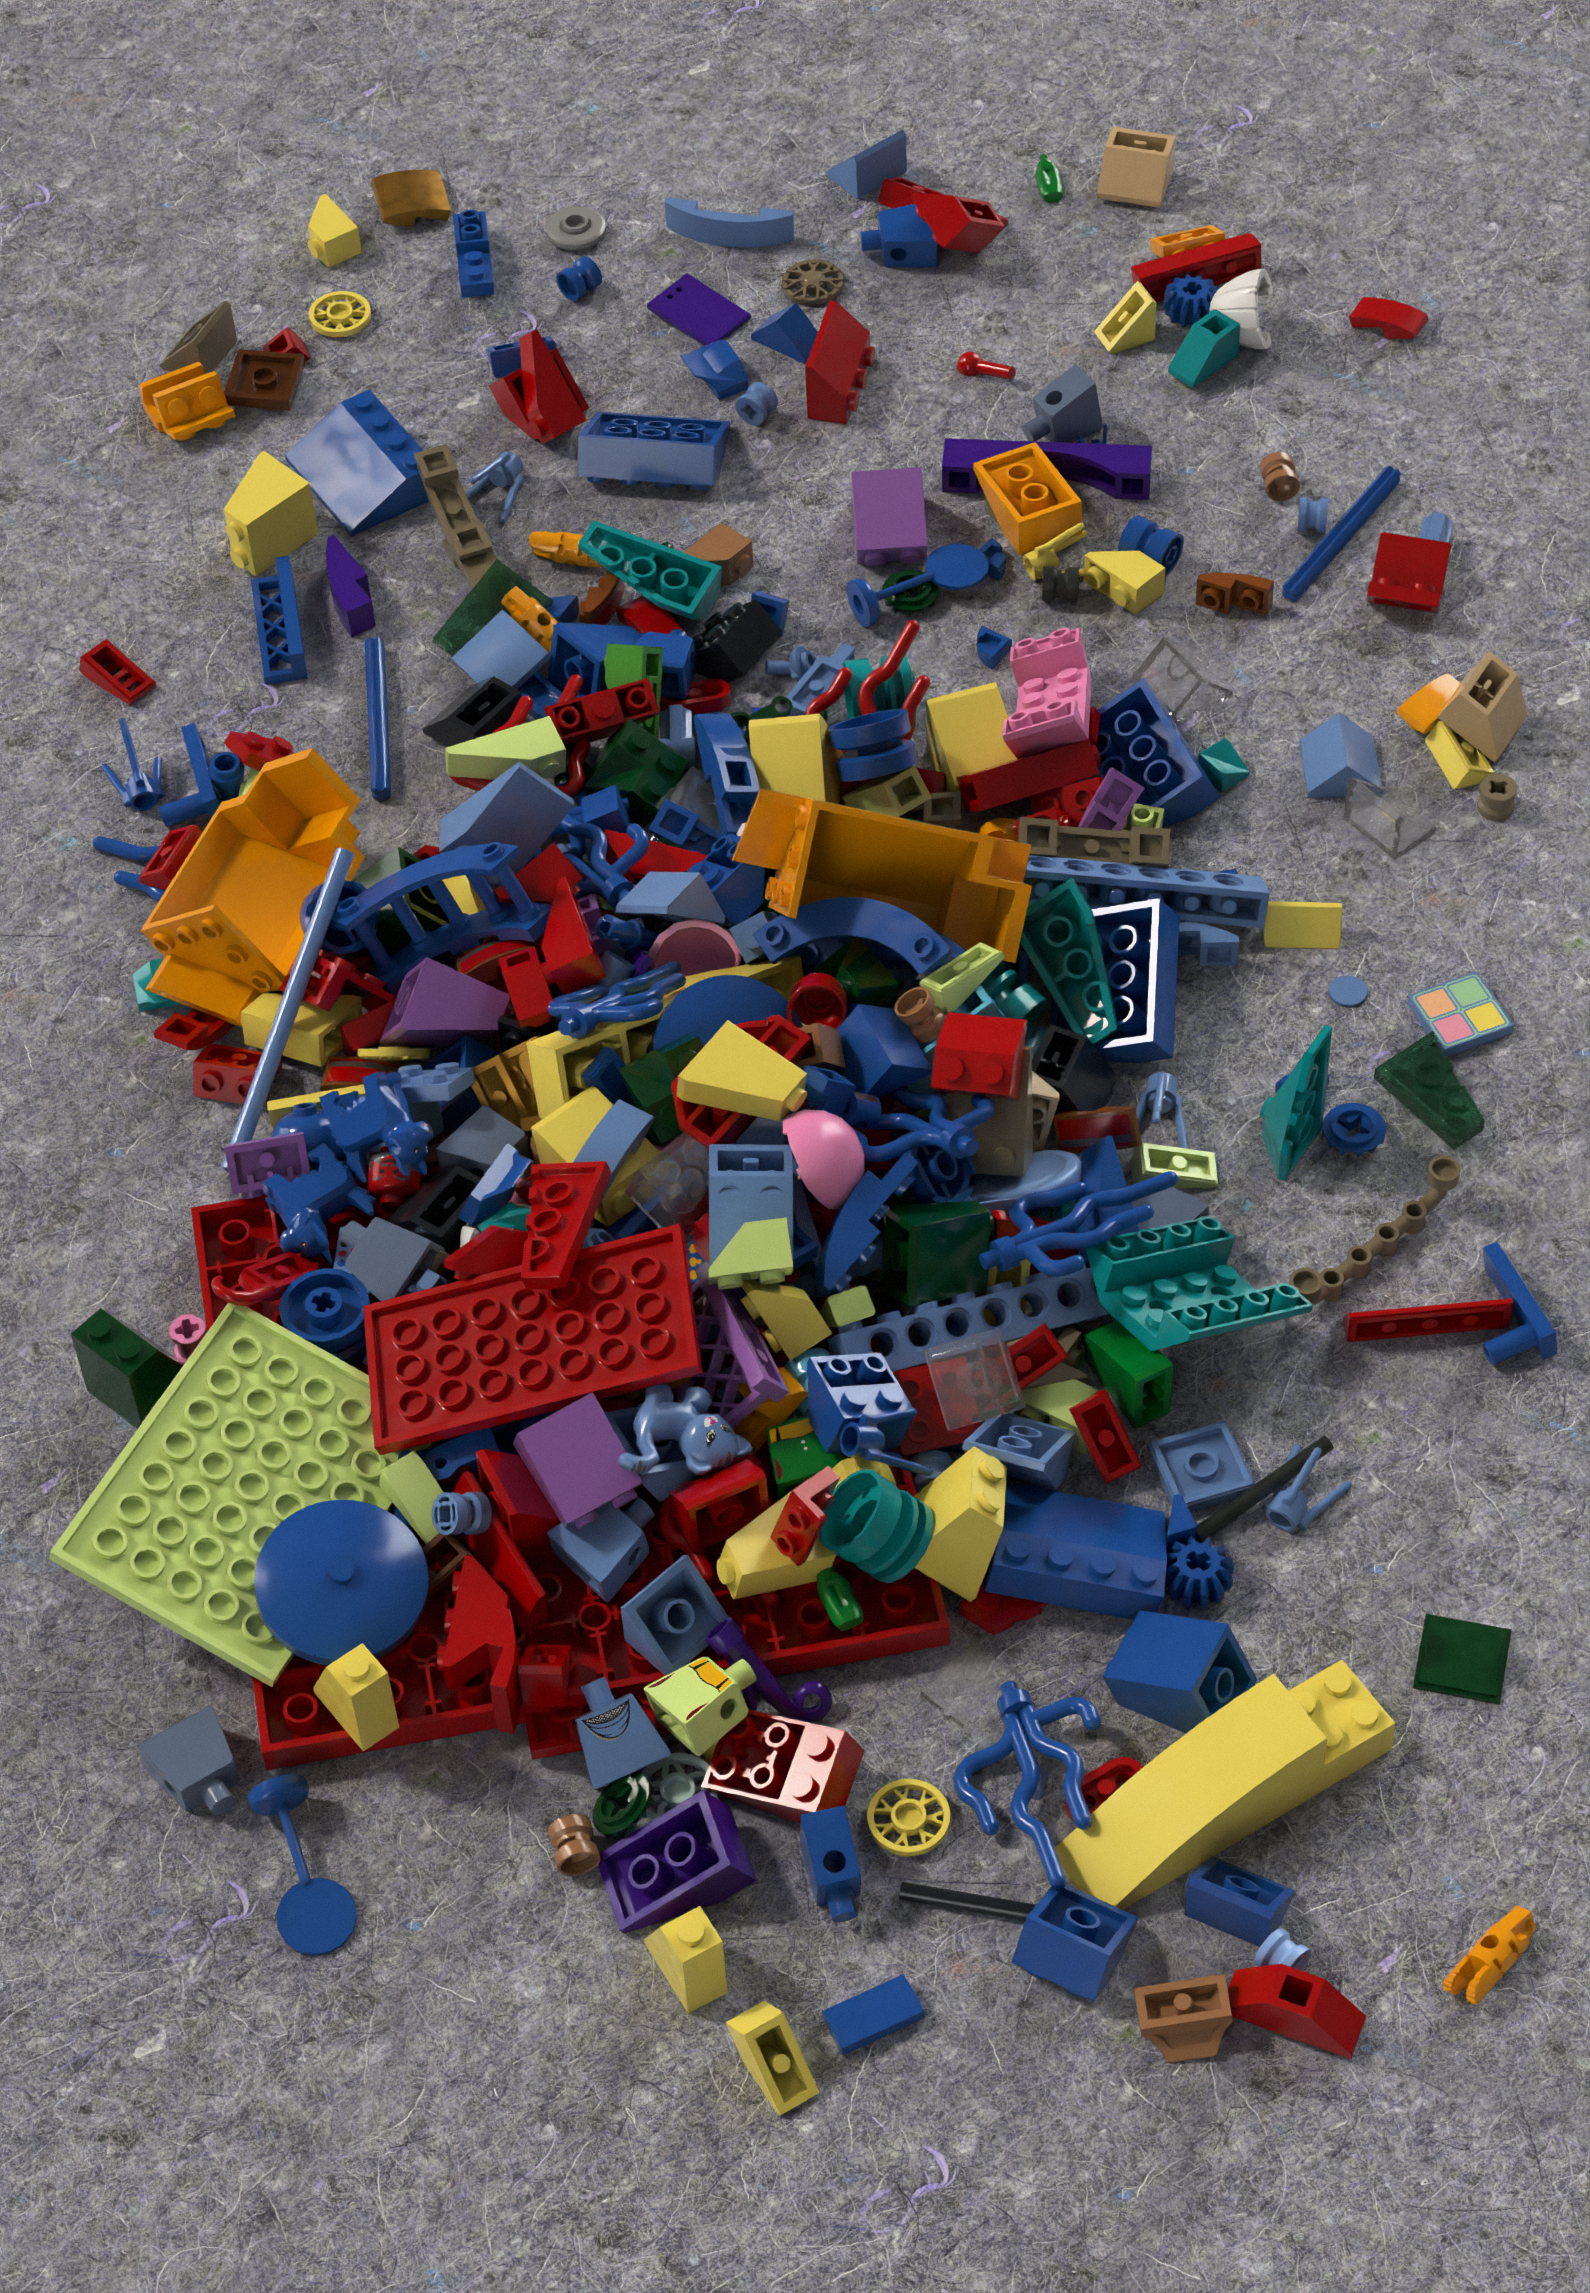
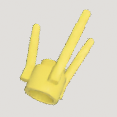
[1023,523,1088,581]

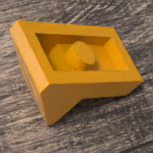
[733,1367,808,1454]

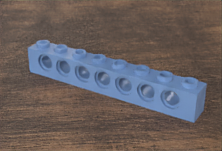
[1023,855,1270,928]
[827,1264,1111,1372]

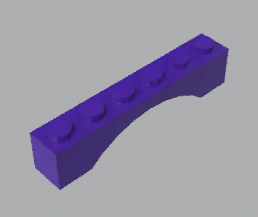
[942,438,1152,500]

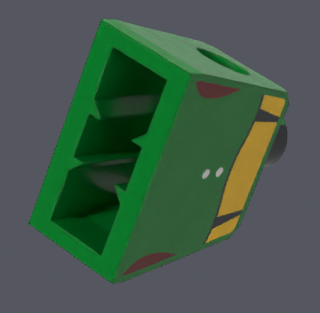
[766,1407,851,1501]

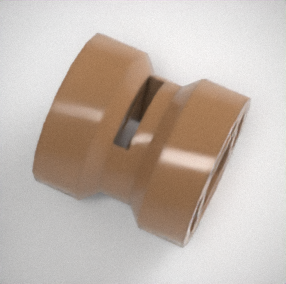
[1260,452,1300,501]
[894,987,946,1043]
[548,1814,601,1876]

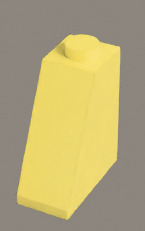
[241,993,362,1067]
[677,1020,807,1121]
[716,1492,836,1600]
[313,1643,399,1752]
[644,1906,728,2014]

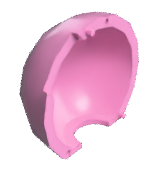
[647,919,743,977]
[783,1109,865,1210]

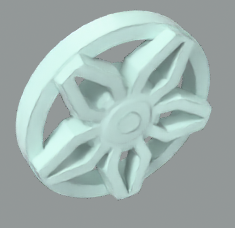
[641,1753,719,1822]

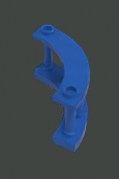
[330,842,552,995]
[753,897,967,977]

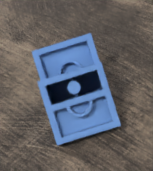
[343,1062,475,1154]

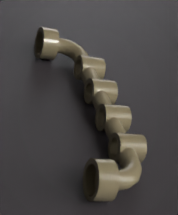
[1289,1156,1461,1305]

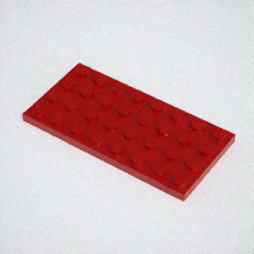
[363,1224,703,1455]

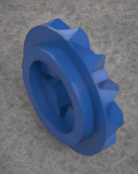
[1322,1103,1386,1158]

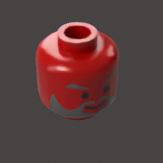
[368,1146,420,1207]

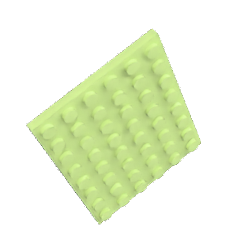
[49,1303,436,1687]

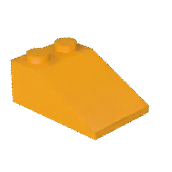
[973,442,1082,556]

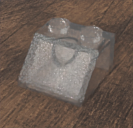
[625,1132,709,1246]

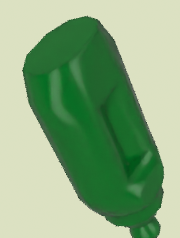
[1035,154,1064,203]
[816,1567,864,1631]

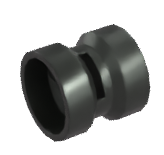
[1042,566,1080,603]

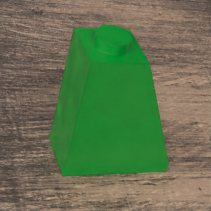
[1085,1321,1173,1430]

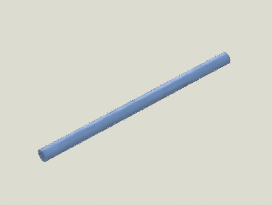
[221,848,354,1172]

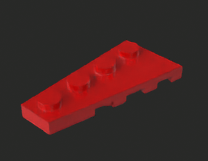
[521,1161,611,1290]

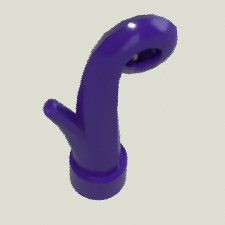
[705,1617,832,1723]

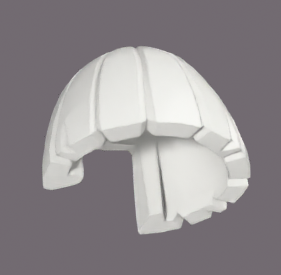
[1209,269,1273,350]

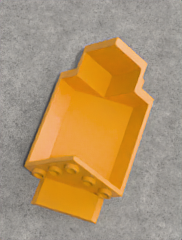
[140,748,365,1028]
[732,788,1032,963]

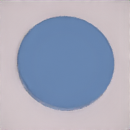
[1329,976,1368,1007]

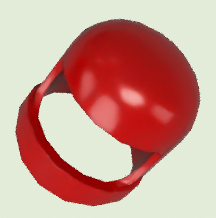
[787,973,847,1029]

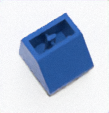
[687,833,765,927]
[807,1352,914,1454]

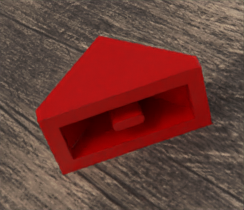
[518,1644,571,1707]

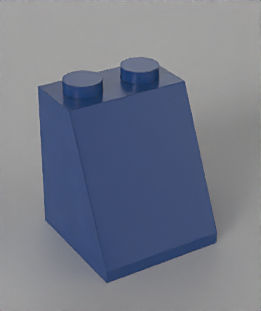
[1103,1610,1257,1733]

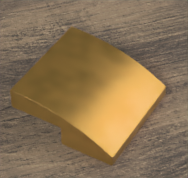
[371,170,451,227]
[471,1035,540,1129]

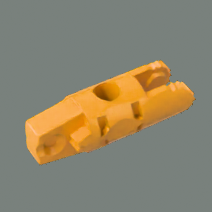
[528,531,603,567]
[502,586,558,654]
[1442,1905,1536,2005]

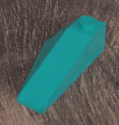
[578,520,722,619]
[1020,878,1119,1045]
[1260,1024,1332,1181]

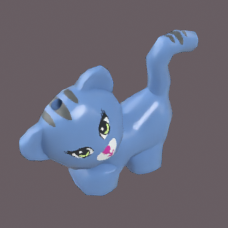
[618,1383,752,1475]

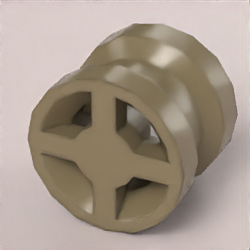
[1477,774,1517,821]

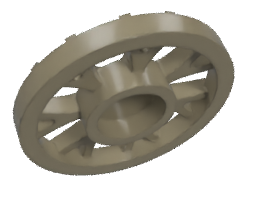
[782,259,844,306]

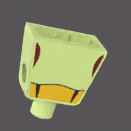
[643,1657,757,1756]

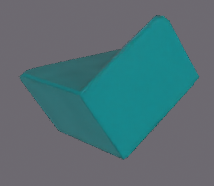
[1198,738,1250,793]

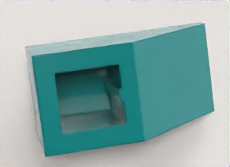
[1168,309,1240,388]

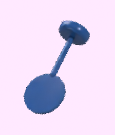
[846,544,989,628]
[247,1774,357,1956]

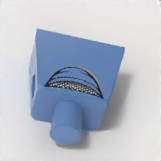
[575,1677,671,1790]

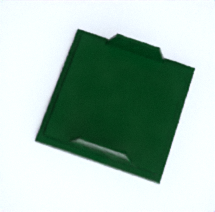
[1413,1614,1512,1705]

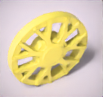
[309,291,371,338]
[357,1046,430,1061]
[867,1779,950,1857]

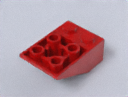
[701,1709,865,1824]

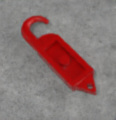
[211,1251,320,1306]

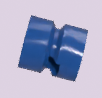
[1118,515,1184,576]

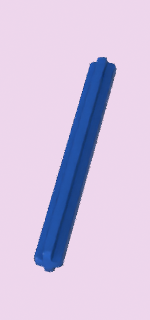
[1282,466,1401,602]
[365,637,391,801]

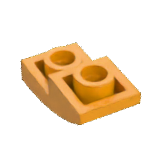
[1396,673,1460,734]

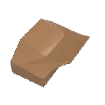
[1134,1974,1233,2063]

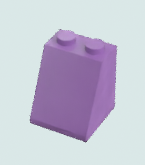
[851,467,928,566]
[379,957,511,1046]
[513,1392,643,1530]

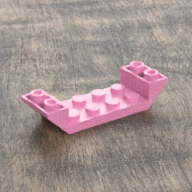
[1002,628,1092,759]

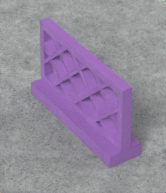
[673,1260,790,1428]

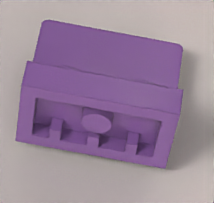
[224,1132,310,1199]

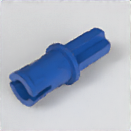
[596,914,659,952]

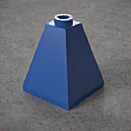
[547,622,644,698]

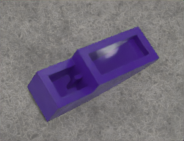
[326,535,376,637]

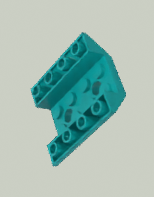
[1086,1216,1313,1351]

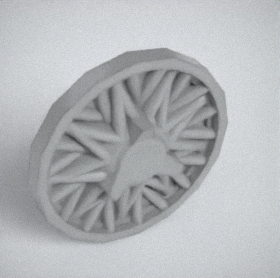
[546,206,606,250]

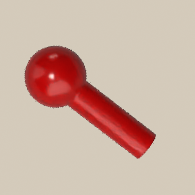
[957,351,1016,380]

